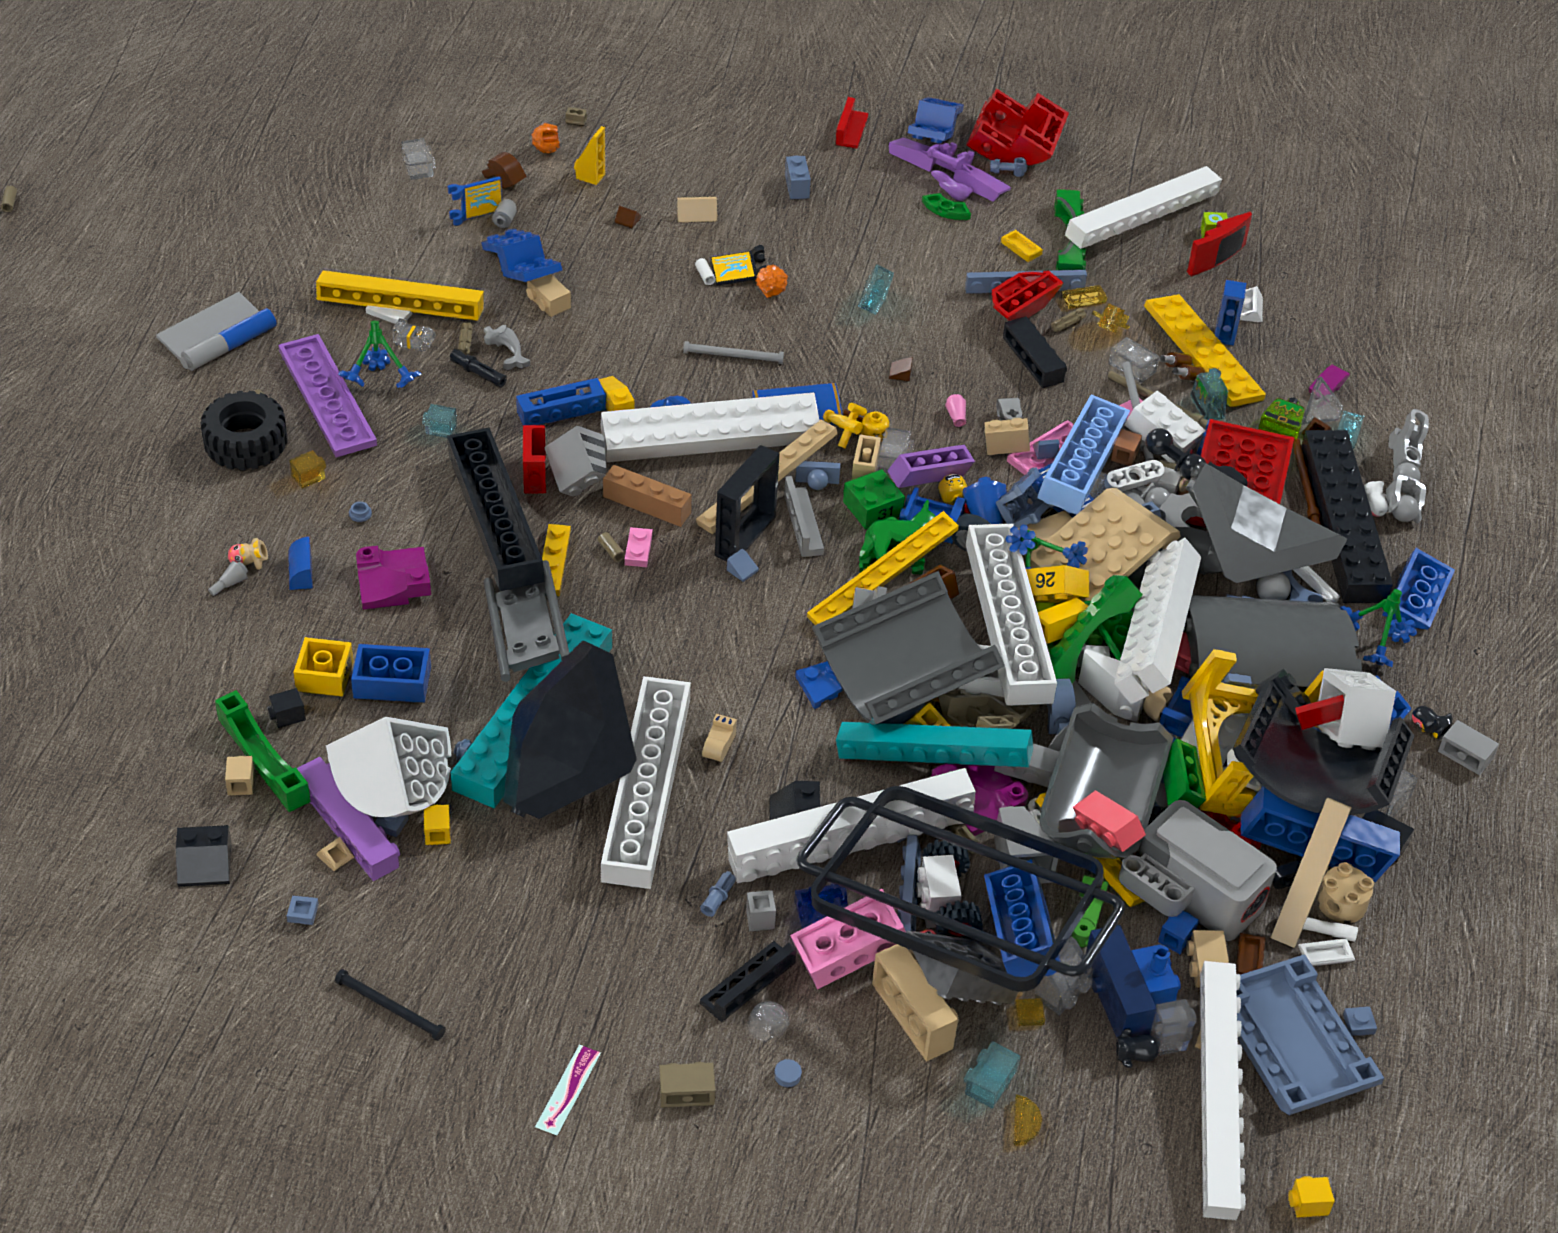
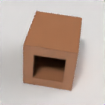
[1111,429,1142,466]

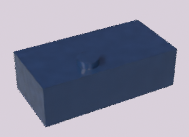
[1085,925,1157,1037]

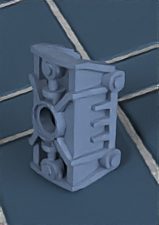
[996,467,1055,528]

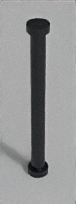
[334,969,446,1041]

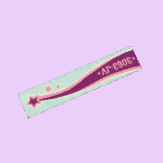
[535,1045,601,1135]

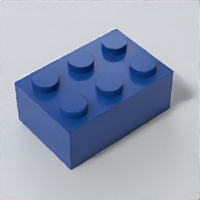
[351,644,431,703]

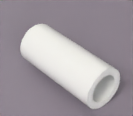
[695,258,716,285]

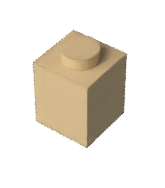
[225,756,255,795]

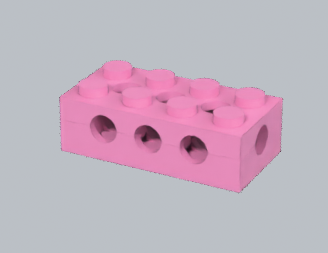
[790,889,906,990]

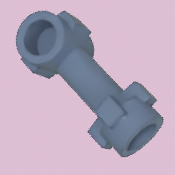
[990,157,1027,177]

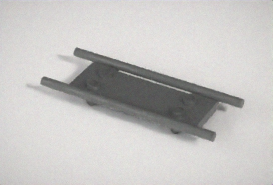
[483,560,570,682]

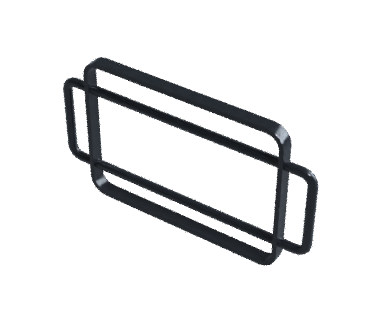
[796,786,1125,992]

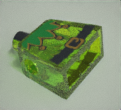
[1258,397,1305,439]

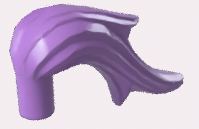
[931,170,973,201]

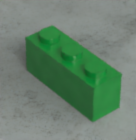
[1163,739,1206,809]

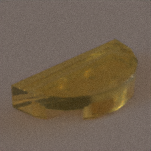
[1014,1094,1042,1146]

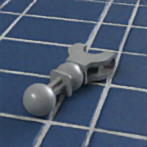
[1111,468,1203,527]

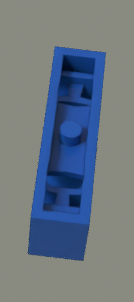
[516,378,606,425]

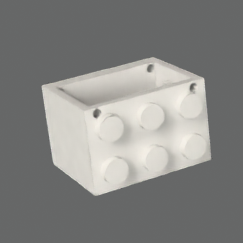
[1318,668,1396,750]

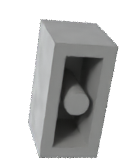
[1438,720,1499,775]

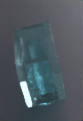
[858,264,894,315]
[964,1041,1021,1109]

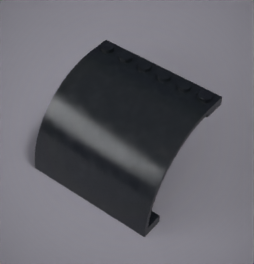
[1233,680,1415,815]

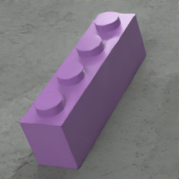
[888,445,975,488]

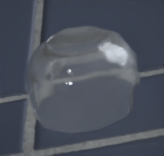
[747,1001,790,1042]

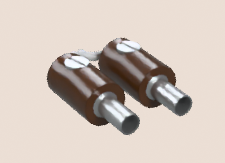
[1160,352,1205,382]

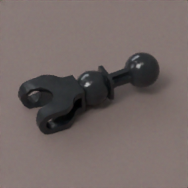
[1145,428,1248,487]

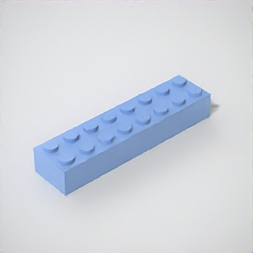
[1037,395,1130,515]

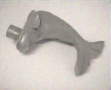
[484,325,530,370]

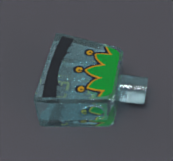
[1190,368,1228,420]

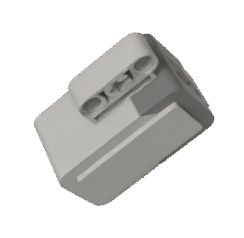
[1119,800,1276,941]

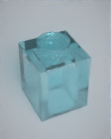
[422,404,457,438]

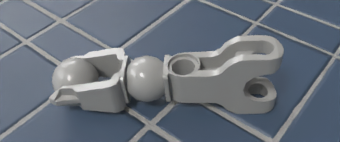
[1386,409,1429,524]

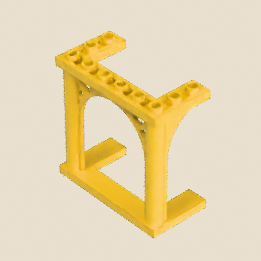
[1182,649,1324,817]

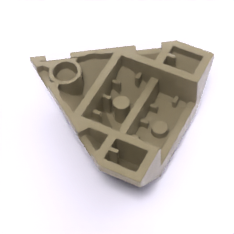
[938,688,1040,729]

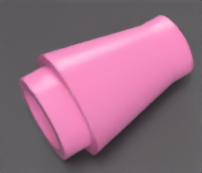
[945,394,966,427]

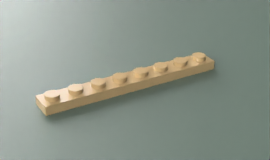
[696,419,838,534]

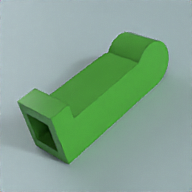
[1070,875,1109,947]

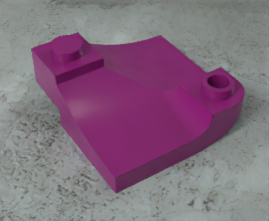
[356,545,431,610]
[931,763,1028,836]

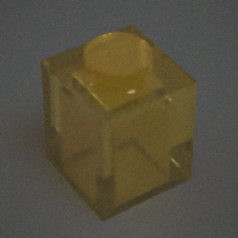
[289,450,326,489]

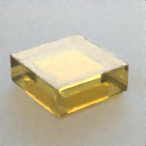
[1015,998,1046,1026]

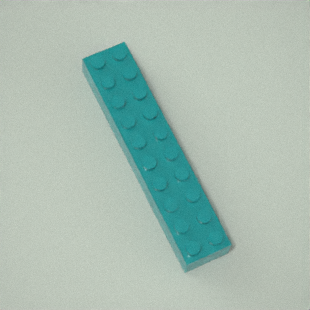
[451,613,612,809]

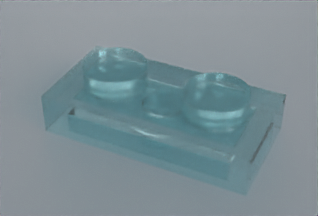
[1338,411,1364,449]

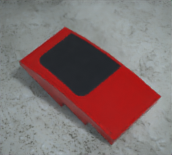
[1187,212,1252,277]

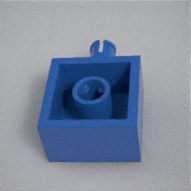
[1131,944,1181,1020]

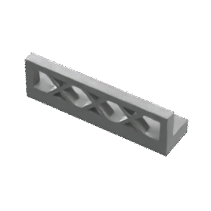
[784,476,824,557]

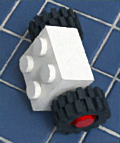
[916,839,983,940]

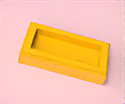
[1001,230,1043,262]

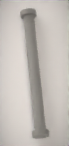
[684,341,784,364]

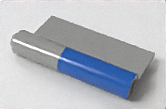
[156,292,277,371]

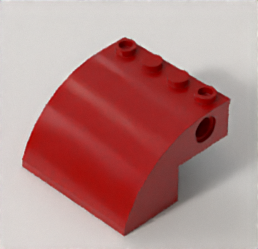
[966,88,1069,166]

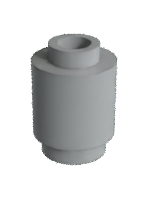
[492,199,517,228]

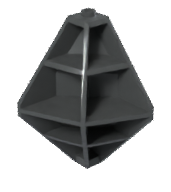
[1186,461,1347,583]

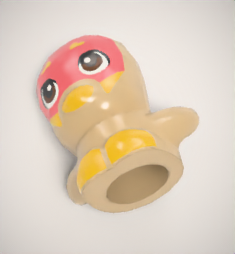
[228,538,268,570]

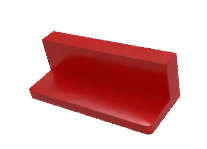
[835,97,869,149]

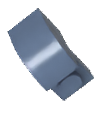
[1047,679,1076,734]

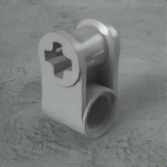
[996,398,1022,421]

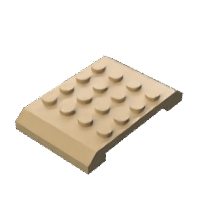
[1024,488,1181,603]

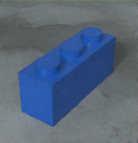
[1214,280,1246,346]

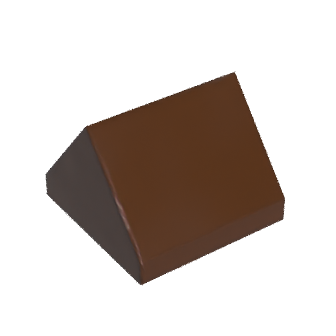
[615,206,641,228]

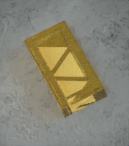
[1062,285,1107,309]

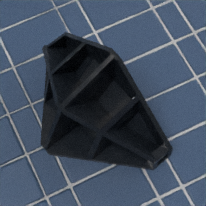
[503,641,637,819]

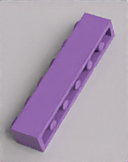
[297,757,400,881]

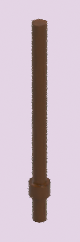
[1293,438,1321,525]

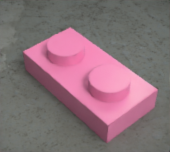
[625,527,653,567]

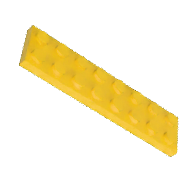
[1144,294,1266,407]

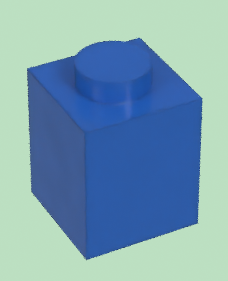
[1158,911,1199,954]

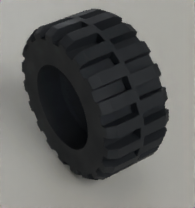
[200,391,288,471]

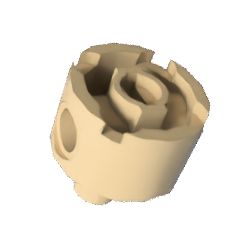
[1318,862,1374,923]

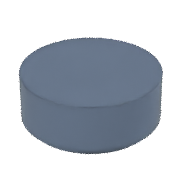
[774,1059,802,1087]

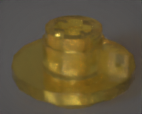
[1091,303,1130,333]

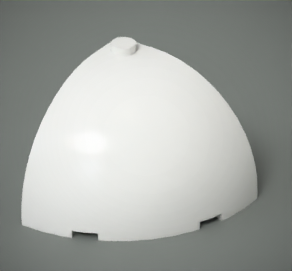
[326,717,451,817]

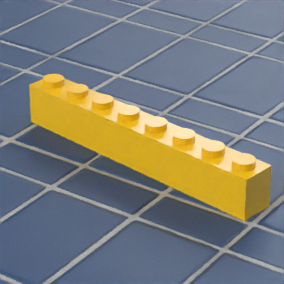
[316,271,484,321]

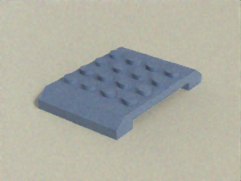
[1236,954,1384,1115]

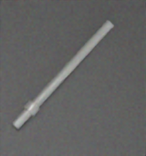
[1122,362,1154,461]

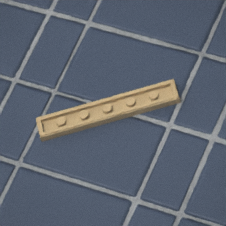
[1271,798,1352,948]

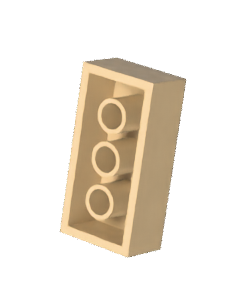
[872,944,959,1062]

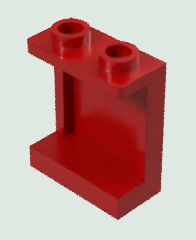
[523,425,546,494]

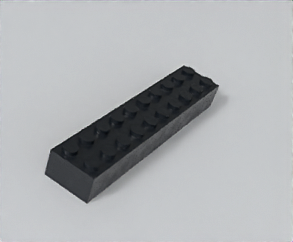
[447,427,545,591]
[1301,430,1393,603]

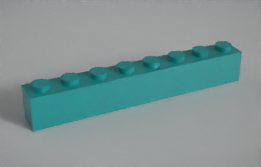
[836,722,1034,767]

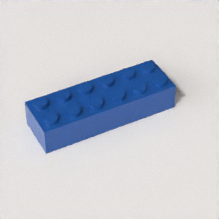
[1241,786,1400,882]
[984,859,1061,977]

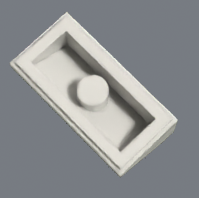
[1240,287,1263,322]

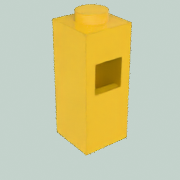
[1038,598,1088,644]

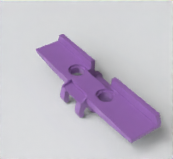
[889,138,1011,201]

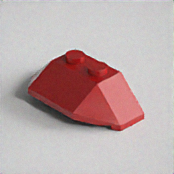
[991,271,1064,321]

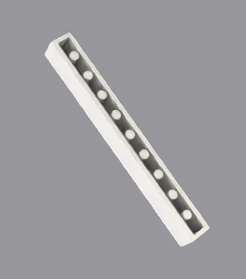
[1065,166,1222,249]
[1200,961,1245,1220]

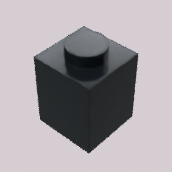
[267,688,306,728]

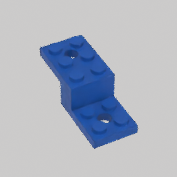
[908,97,964,143]
[481,229,562,282]

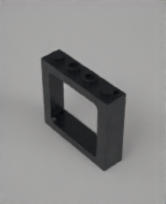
[715,445,780,562]

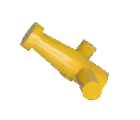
[823,402,867,449]

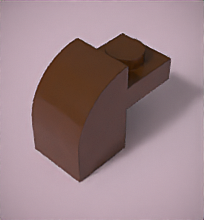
[481,152,527,189]

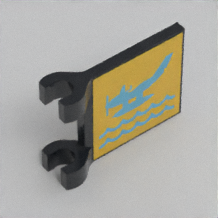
[710,245,767,286]

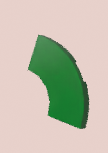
[922,193,971,220]

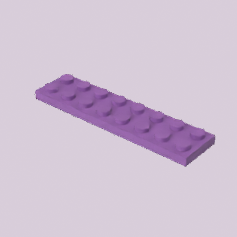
[278,334,377,457]

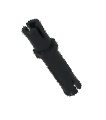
[450,349,507,388]

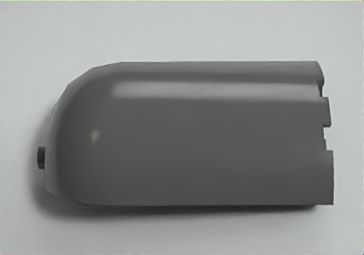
[1040,703,1173,859]

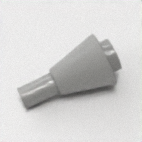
[208,561,248,596]

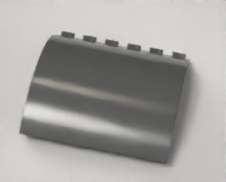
[812,571,1005,725]

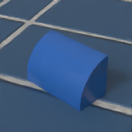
[288,537,313,590]

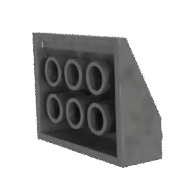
[906,931,1018,1005]

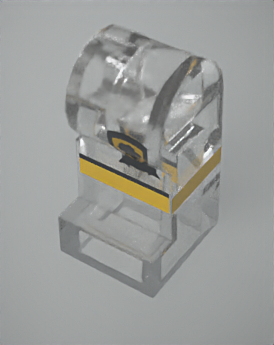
[393,318,436,351]

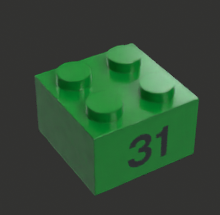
[843,469,905,529]

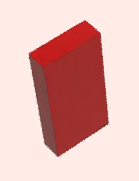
[1295,695,1345,730]

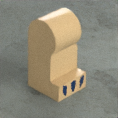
[702,714,737,762]

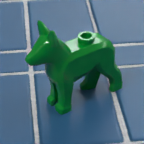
[859,500,936,575]

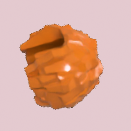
[532,123,560,154]
[756,265,788,297]

